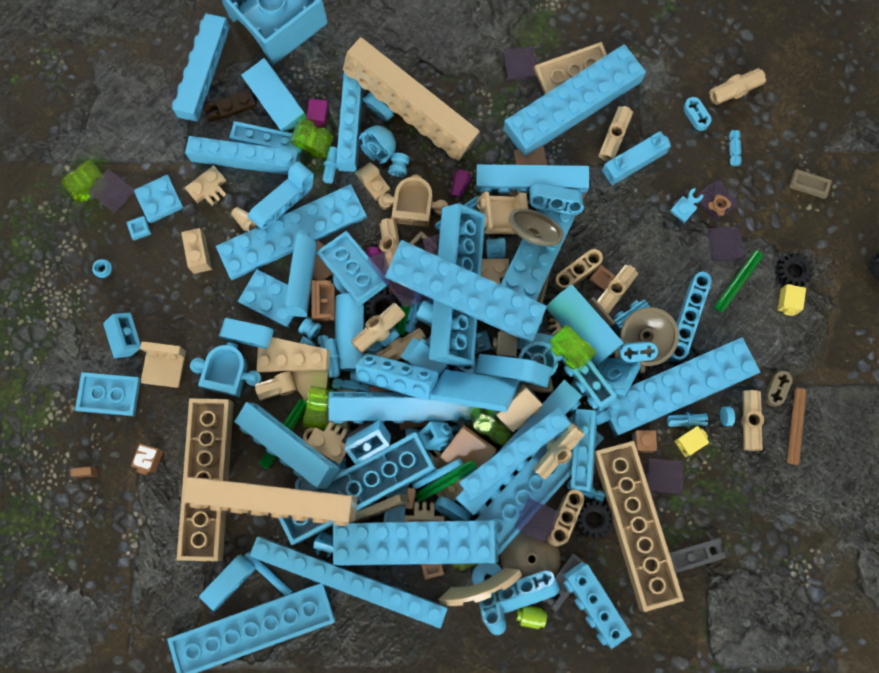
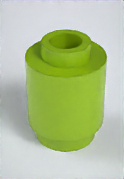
[516,606,547,629]

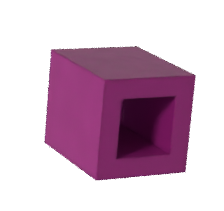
[306,99,330,130]

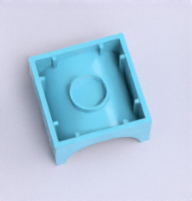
[222,0,328,66]

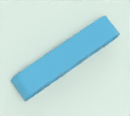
[668,272,712,363]

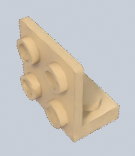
[140,342,186,388]

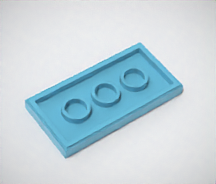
[316,231,390,306]
[430,370,520,412]

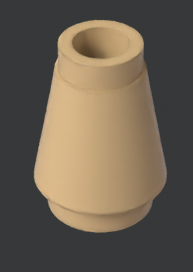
[231,207,257,232]

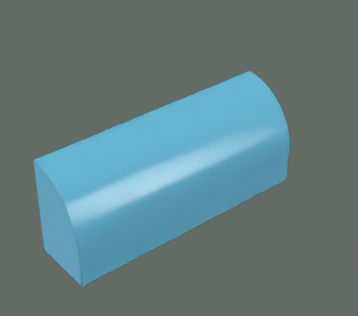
[241,58,307,132]
[285,233,317,317]
[546,284,623,366]
[335,293,365,372]

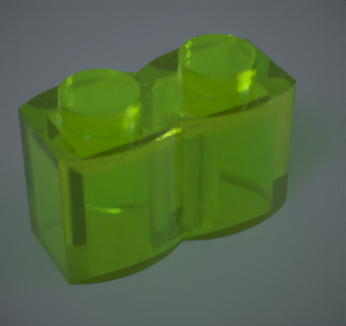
[290,119,334,159]
[61,160,108,202]
[549,325,596,372]
[302,386,334,430]
[470,407,513,446]

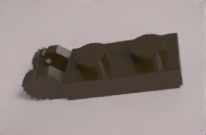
[203,88,256,122]

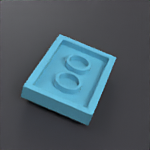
[238,269,295,328]
[75,372,141,417]

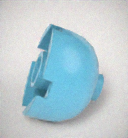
[359,125,396,164]
[519,341,558,377]

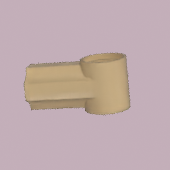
[255,372,296,401]

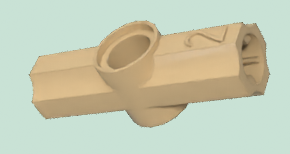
[709,68,766,105]
[599,106,633,162]
[379,218,400,273]
[598,265,639,314]
[351,303,405,354]
[375,328,427,362]
[741,390,764,451]
[533,423,585,480]

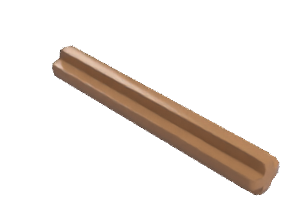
[787,388,807,465]

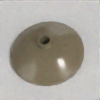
[508,209,564,246]
[620,307,679,366]
[500,528,561,590]

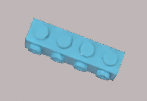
[553,332,617,412]
[356,353,439,401]
[562,562,632,649]

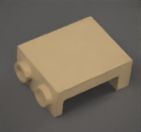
[477,192,528,234]

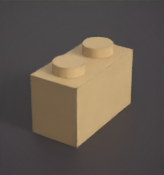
[181,228,212,274]
[494,383,543,432]

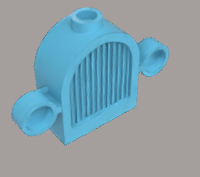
[190,342,262,398]

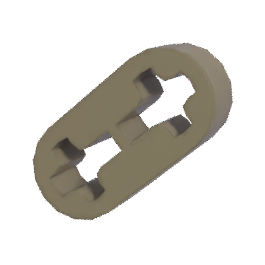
[765,371,793,407]

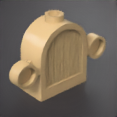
[378,175,448,227]

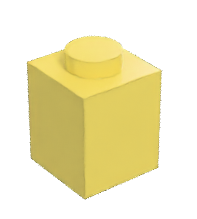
[777,284,806,316]
[674,426,709,457]

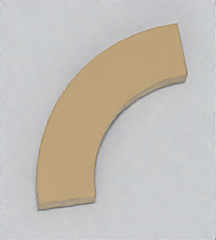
[439,567,522,606]

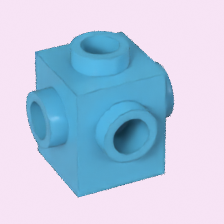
[419,421,454,451]

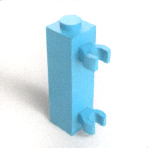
[602,131,671,185]

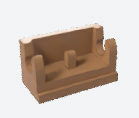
[311,280,335,322]

